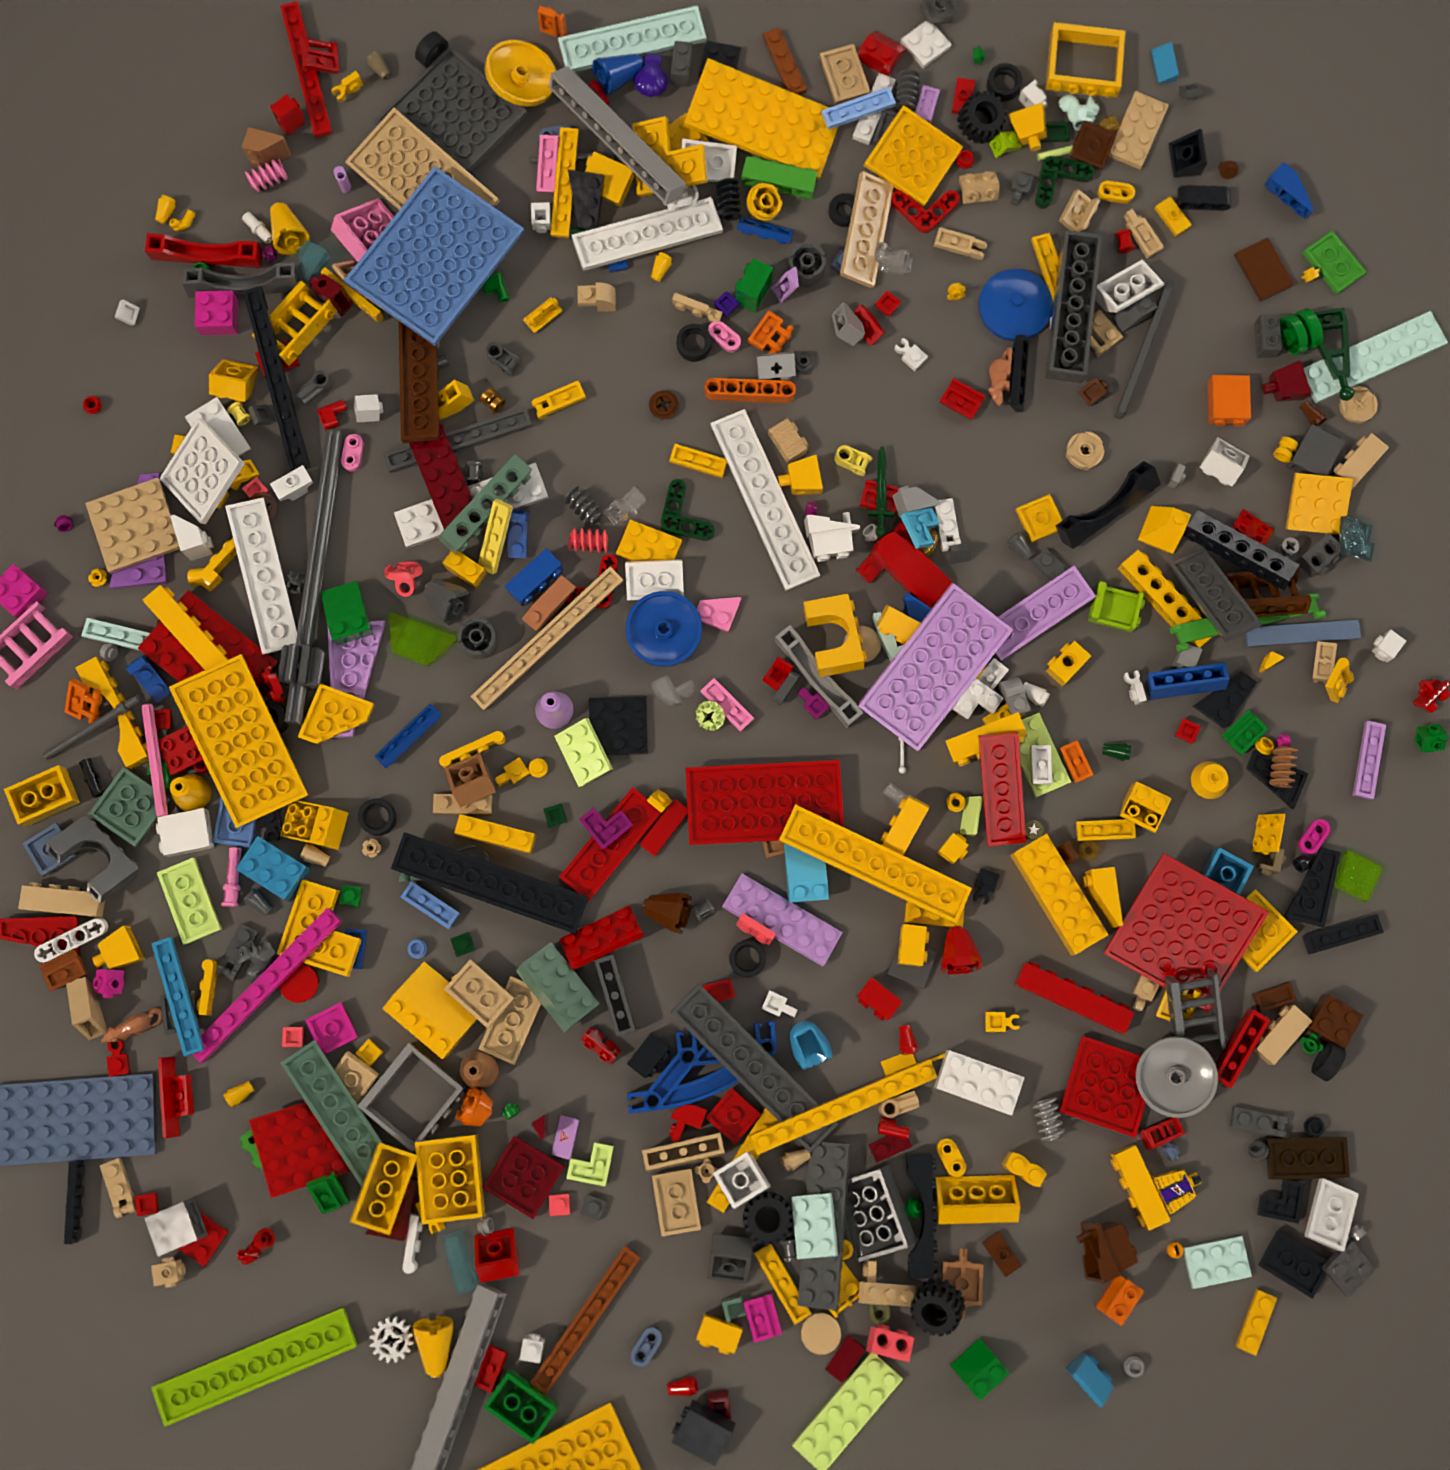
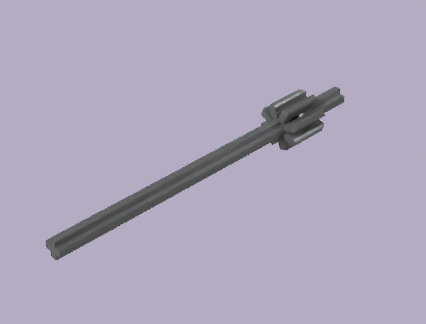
[278,430,343,725]

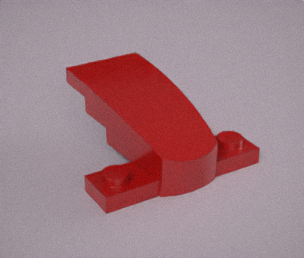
[855,520,953,608]

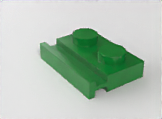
[1221,709,1268,756]
[306,1172,350,1215]

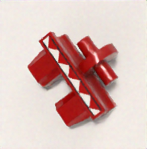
[1412,679,1450,713]

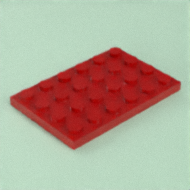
[138,590,279,687]

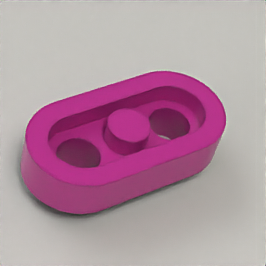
[1298,819,1330,854]

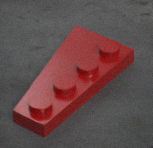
[0,916,80,955]

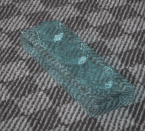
[440,1229,477,1295]

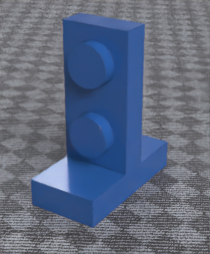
[508,510,529,558]
[125,654,171,703]

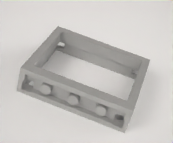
[357,1043,466,1152]

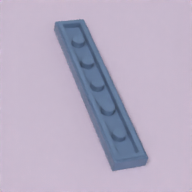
[1245,620,1361,648]

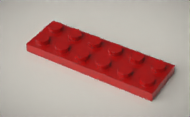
[978,731,1026,847]
[559,787,662,902]

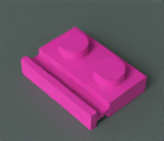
[743,1293,782,1343]

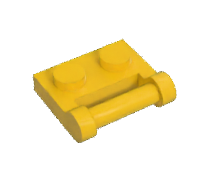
[1325,658,1354,703]

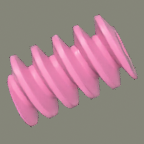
[245,157,287,193]

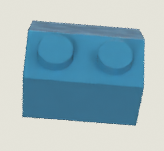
[1065,1352,1114,1408]

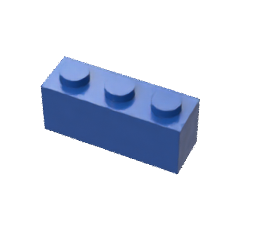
[504,548,563,606]

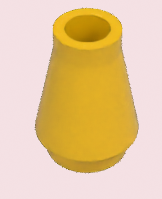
[155,195,176,224]
[650,252,672,282]
[223,1081,255,1108]

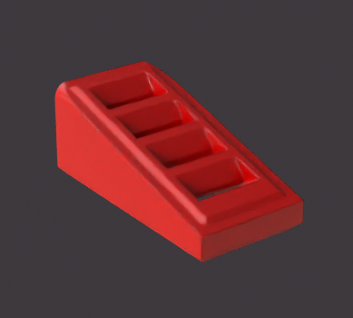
[1139,1117,1185,1150]

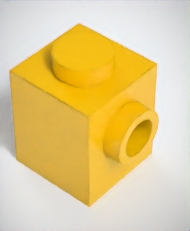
[937,833,968,865]

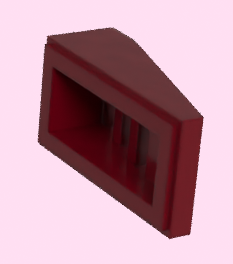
[708,1390,733,1435]

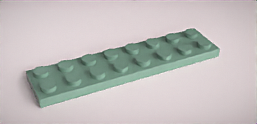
[280,1040,383,1187]

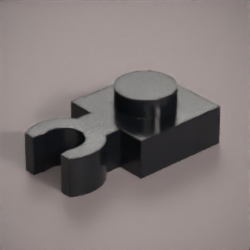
[260,808,282,841]
[973,868,1000,905]

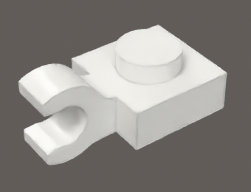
[1124,670,1147,705]
[762,991,798,1017]

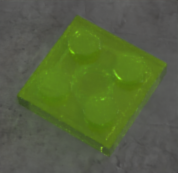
[1333,850,1384,902]

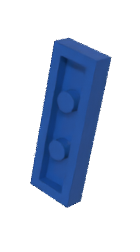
[737,216,794,244]

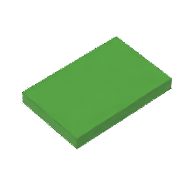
[1302,230,1367,295]

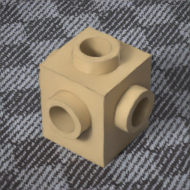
[151,1256,186,1288]

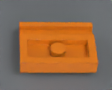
[537,6,567,37]

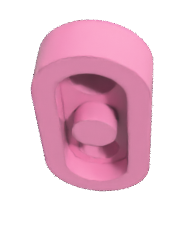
[708,321,741,352]
[341,434,364,472]

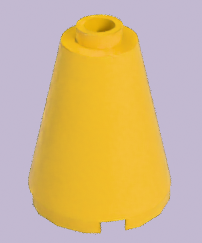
[270,202,310,255]
[170,774,212,811]
[413,1316,454,1378]

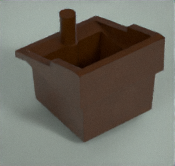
[1076,1221,1139,1284]

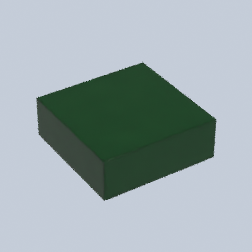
[543,803,567,828]

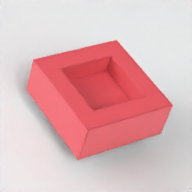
[242,477,270,497]
[282,1027,304,1047]
[549,1193,570,1216]

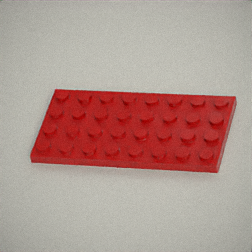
[685,760,844,846]

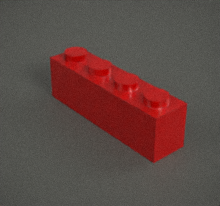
[1215,1009,1270,1088]

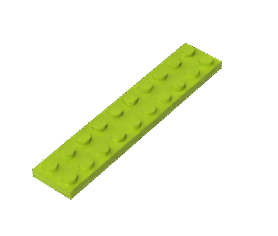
[151,1307,358,1427]

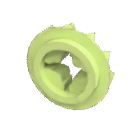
[695,701,725,731]

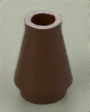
[1299,400,1327,426]

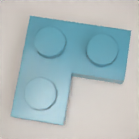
[900,508,940,549]

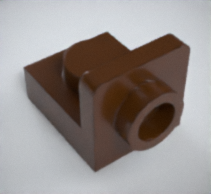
[1078,378,1110,407]

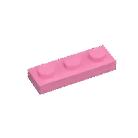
[536,135,559,193]
[700,678,754,733]

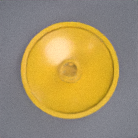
[485,40,556,107]

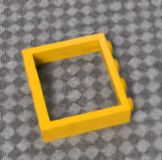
[1045,22,1125,98]

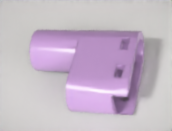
[334,166,352,193]

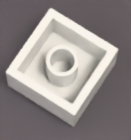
[713,1152,771,1209]

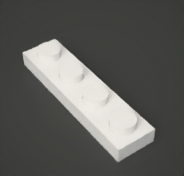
[852,73,896,145]

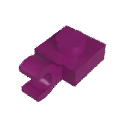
[797,687,830,720]

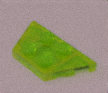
[389,612,458,667]

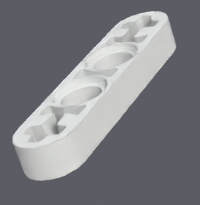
[34,918,108,963]

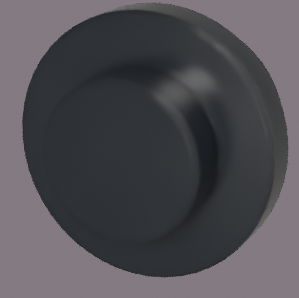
[1304,1117,1324,1137]

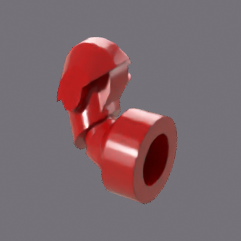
[237,1228,276,1265]

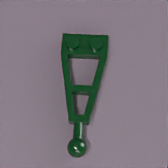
[1314,308,1354,401]

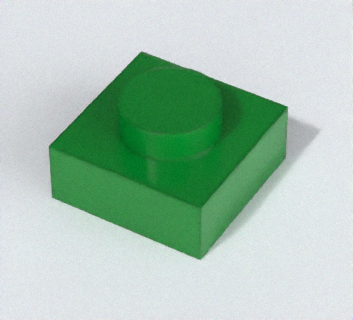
[339,885,363,907]

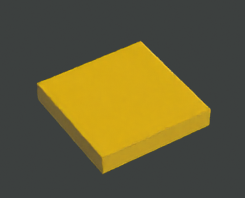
[1015,494,1062,543]

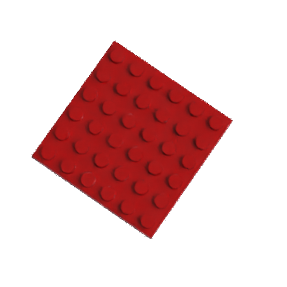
[1103,852,1269,1012]

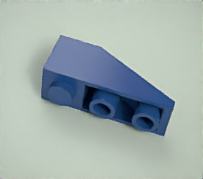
[1264,162,1314,219]

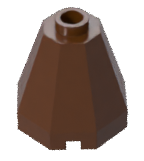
[643,893,692,934]

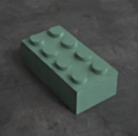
[516,942,600,1033]

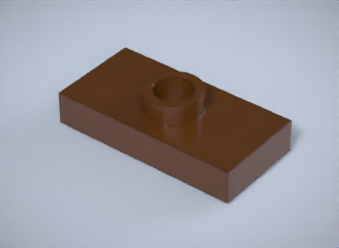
[982,1231,1022,1277]

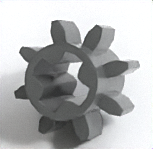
[284,570,305,594]

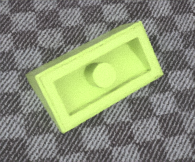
[960,796,983,837]

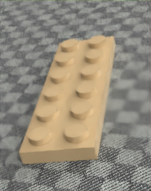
[840,171,893,288]

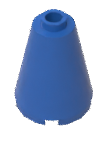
[592,54,644,95]

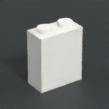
[156,808,215,857]

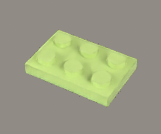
[554,718,613,787]

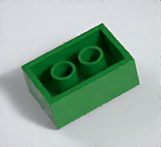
[483,1368,559,1444]

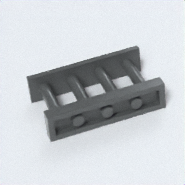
[1165,968,1227,1049]

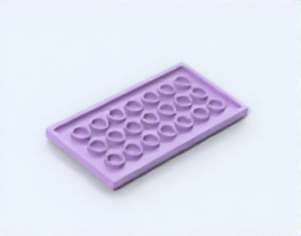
[857,583,1013,751]

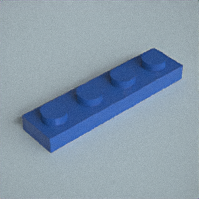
[374,704,442,768]

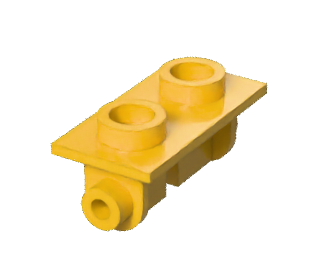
[523,297,563,334]

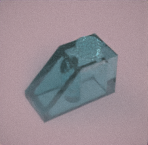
[298,240,330,287]

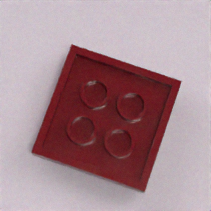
[482,1135,565,1219]

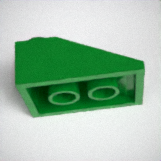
[321,580,373,645]

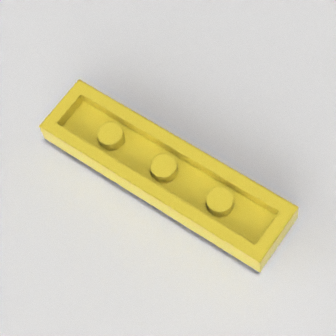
[478,499,513,575]

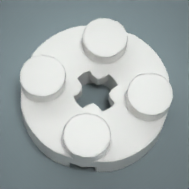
[663,185,699,210]

